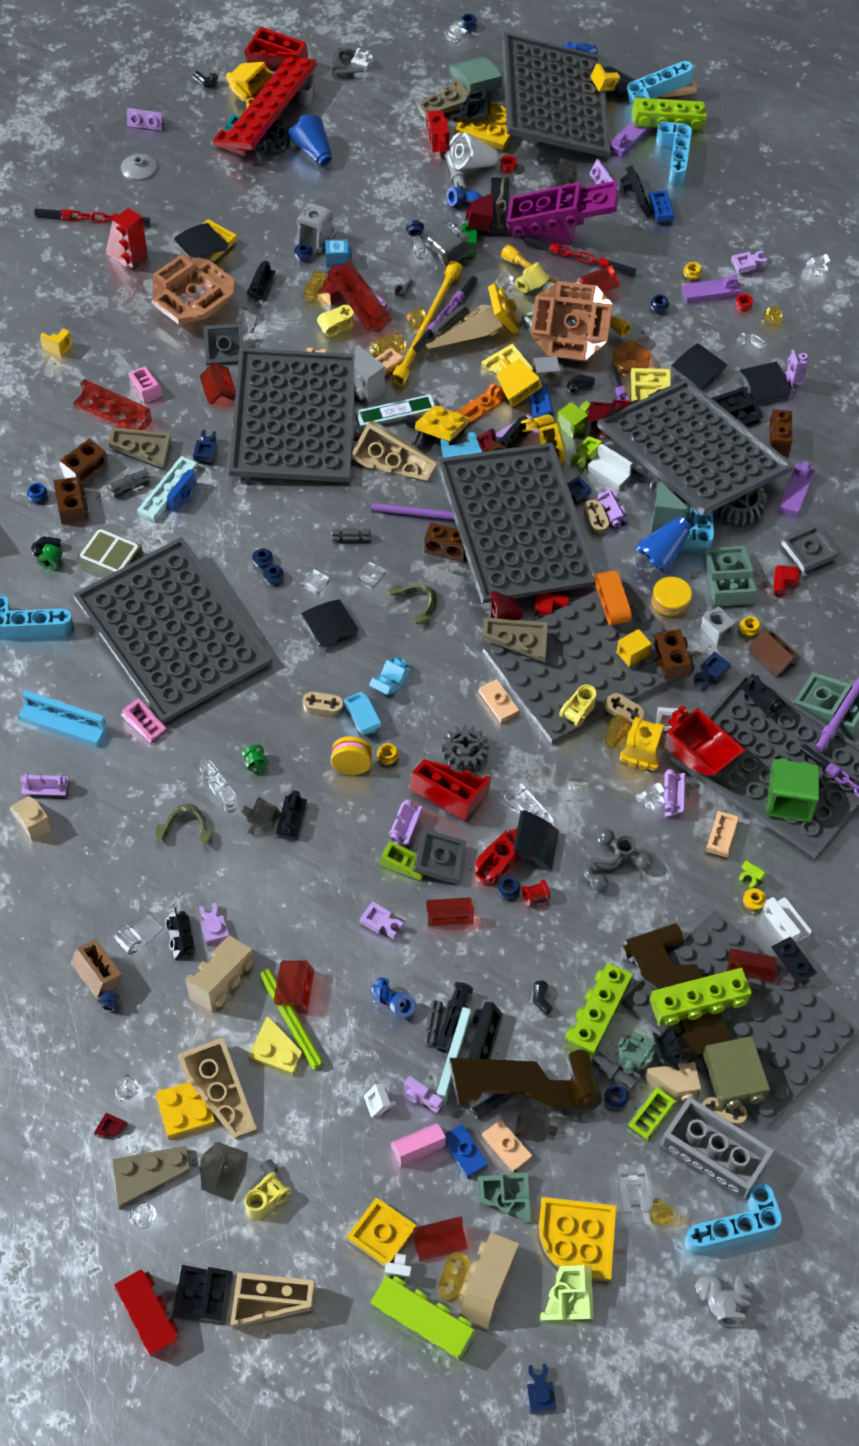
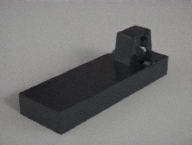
[620,165,653,217]
[468,1002,503,1059]

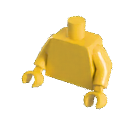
[226,62,273,109]
[521,415,566,465]

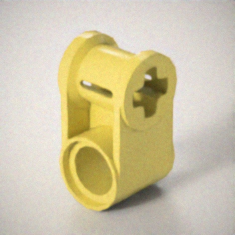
[514,262,550,293]
[317,305,355,338]
[559,685,596,727]
[245,1171,292,1220]

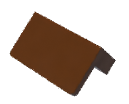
[749,630,801,676]

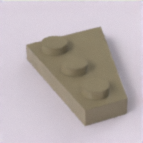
[418,79,469,119]

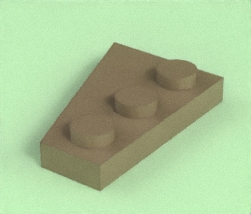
[108,428,171,468]
[482,617,548,662]
[112,1146,190,1209]

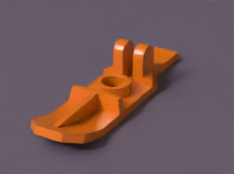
[454,383,505,424]

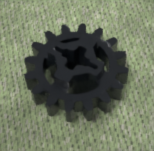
[258,119,291,152]

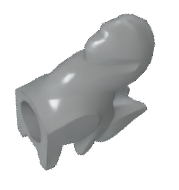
[695,1274,753,1328]

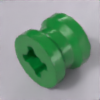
[37,544,63,570]
[242,745,268,772]

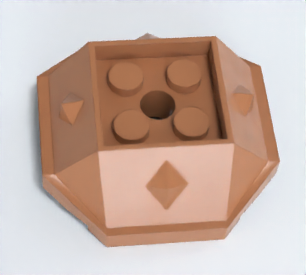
[152,254,235,327]
[530,281,613,362]

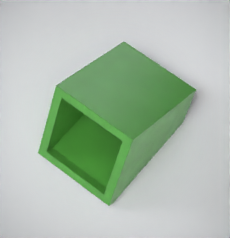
[766,759,819,822]

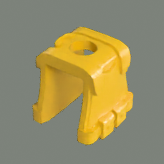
[620,717,665,771]

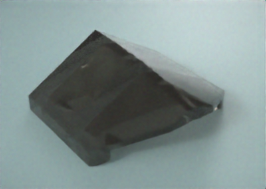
[199,1142,248,1201]

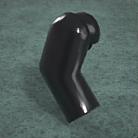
[193,71,219,85]
[567,374,595,393]
[31,536,61,557]
[531,980,553,1015]

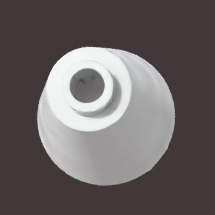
[448,132,498,170]

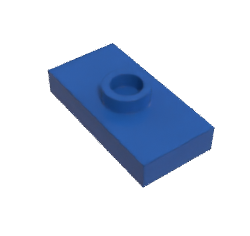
[649,190,675,222]
[530,385,555,418]
[167,469,196,512]
[444,1124,488,1179]

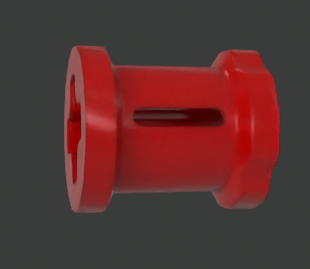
[522,880,551,906]

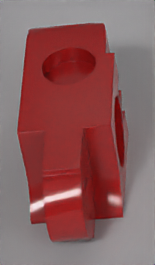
[426,110,450,156]
[474,828,519,886]

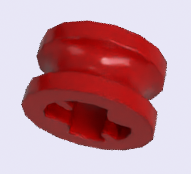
[500,155,516,173]
[735,294,753,312]

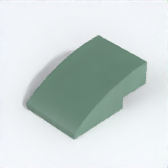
[450,57,502,93]
[704,546,757,607]
[794,672,859,738]

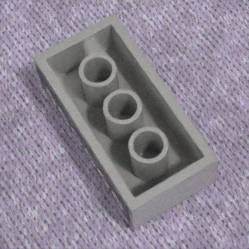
[661,1096,774,1199]

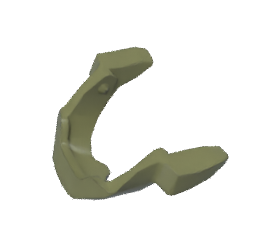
[386,584,437,625]
[155,804,212,844]

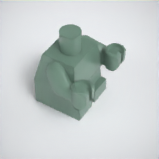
[618,1031,656,1074]

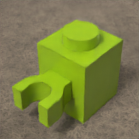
[557,401,590,438]

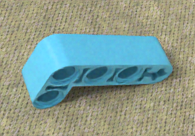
[627,61,694,107]
[656,122,692,186]
[679,506,714,555]
[0,594,74,639]
[685,1183,782,1254]

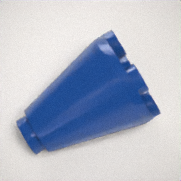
[288,114,333,166]
[635,516,693,573]

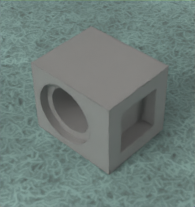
[533,356,563,385]
[701,606,736,645]

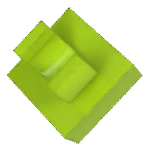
[739,860,768,888]

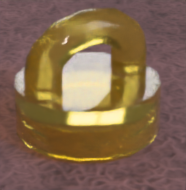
[761,306,782,326]
[406,308,426,328]
[649,1198,674,1225]

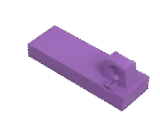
[610,121,652,157]
[682,274,742,303]
[778,461,816,517]

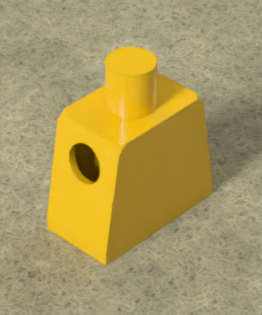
[497,358,543,408]

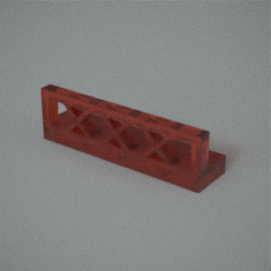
[327,261,393,332]
[73,379,152,430]

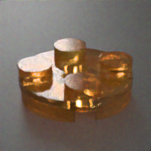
[612,340,651,376]

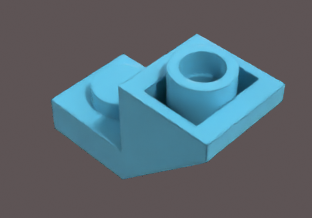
[369,657,413,695]
[342,692,382,735]

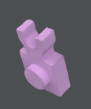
[731,251,768,274]
[360,901,404,940]
[199,902,229,946]
[404,1076,443,1114]

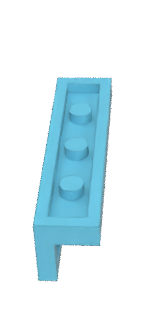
[18,690,107,747]

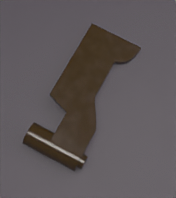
[621,923,733,1062]
[449,1050,602,1110]

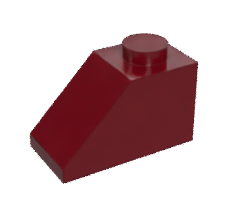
[464,194,493,232]
[489,591,523,620]

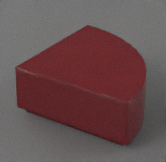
[477,429,496,452]
[94,1113,128,1138]

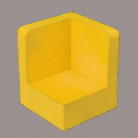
[590,64,620,92]
[40,328,72,357]
[616,630,652,667]

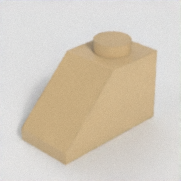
[10,796,51,841]
[645,1062,701,1103]

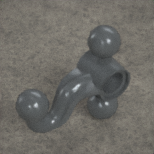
[584,829,653,892]

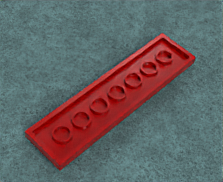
[221,57,318,150]

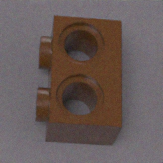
[769,409,792,457]
[59,438,108,484]
[53,476,88,524]
[424,522,466,563]
[653,629,693,680]

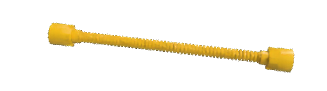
[501,245,632,337]
[391,261,463,386]

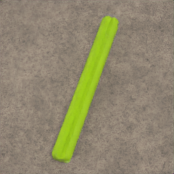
[260,969,324,1070]

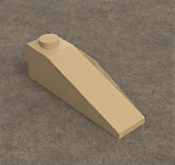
[423,305,502,349]
[351,421,437,481]
[178,1037,257,1138]

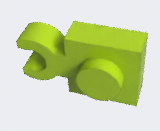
[569,436,604,468]

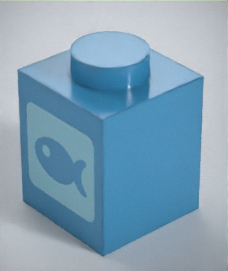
[325,239,352,267]

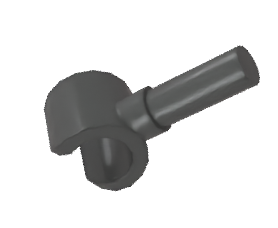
[394,278,413,298]
[250,1159,277,1190]

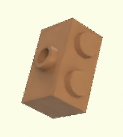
[71,939,122,999]

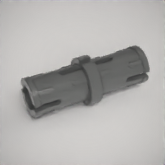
[108,468,151,496]
[592,1051,638,1093]

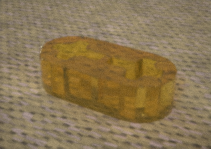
[303,270,326,302]
[369,333,406,358]
[438,1252,469,1302]

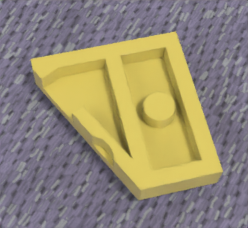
[481,344,534,374]
[631,368,671,405]
[248,1017,302,1076]

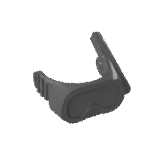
[332,48,364,76]

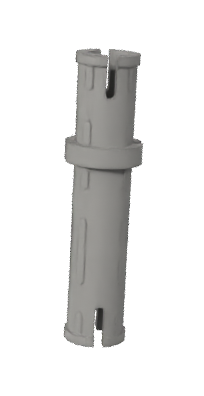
[445,150,468,192]

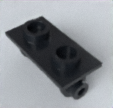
[246,261,276,298]
[497,416,532,449]
[741,674,785,718]
[276,790,307,838]
[166,908,195,960]
[771,936,817,985]
[653,1028,684,1071]

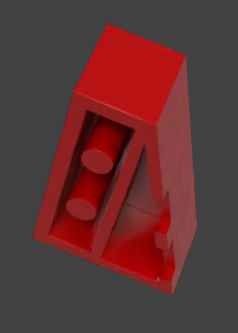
[244,26,308,68]
[106,208,148,270]
[409,759,492,821]
[113,1269,179,1355]

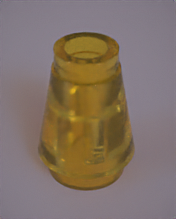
[603,715,631,748]

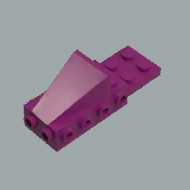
[506,180,620,244]

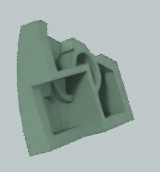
[478,1172,531,1222]

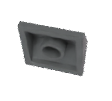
[203,323,244,364]

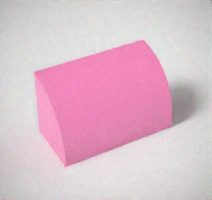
[391,1123,446,1167]

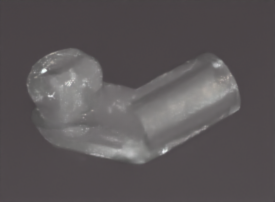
[180,285,207,303]
[736,332,766,350]

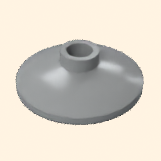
[121,154,157,181]

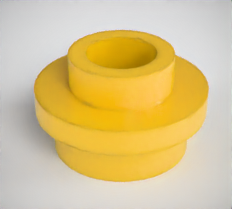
[683,262,702,279]
[739,616,761,637]
[377,743,399,765]
[743,888,766,911]

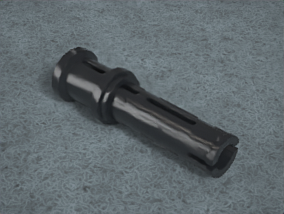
[435,982,473,1054]

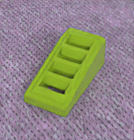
[378,841,423,880]
[628,1087,677,1141]

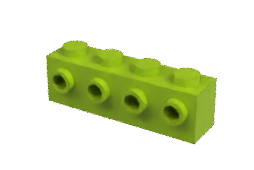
[631,98,707,130]
[565,962,633,1061]
[649,968,752,1026]
[370,1276,476,1361]

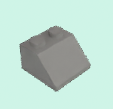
[354,345,385,405]

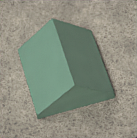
[651,482,688,532]

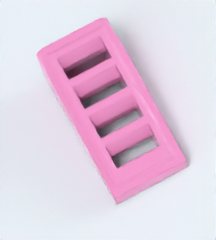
[128,367,162,404]
[121,698,167,743]

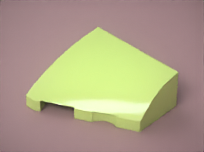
[540,1265,594,1320]

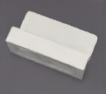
[587,444,633,490]
[762,897,812,943]

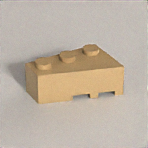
[185,935,254,1013]
[459,1233,519,1332]
[230,1272,316,1329]

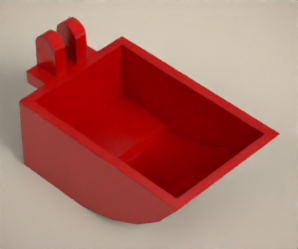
[664,705,745,775]

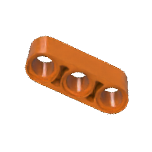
[595,570,631,625]

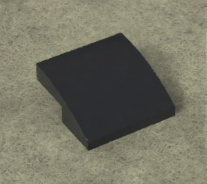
[174,223,228,260]
[671,343,727,390]
[740,361,791,403]
[711,386,764,425]
[299,599,359,647]
[513,810,559,871]
[171,1265,233,1323]

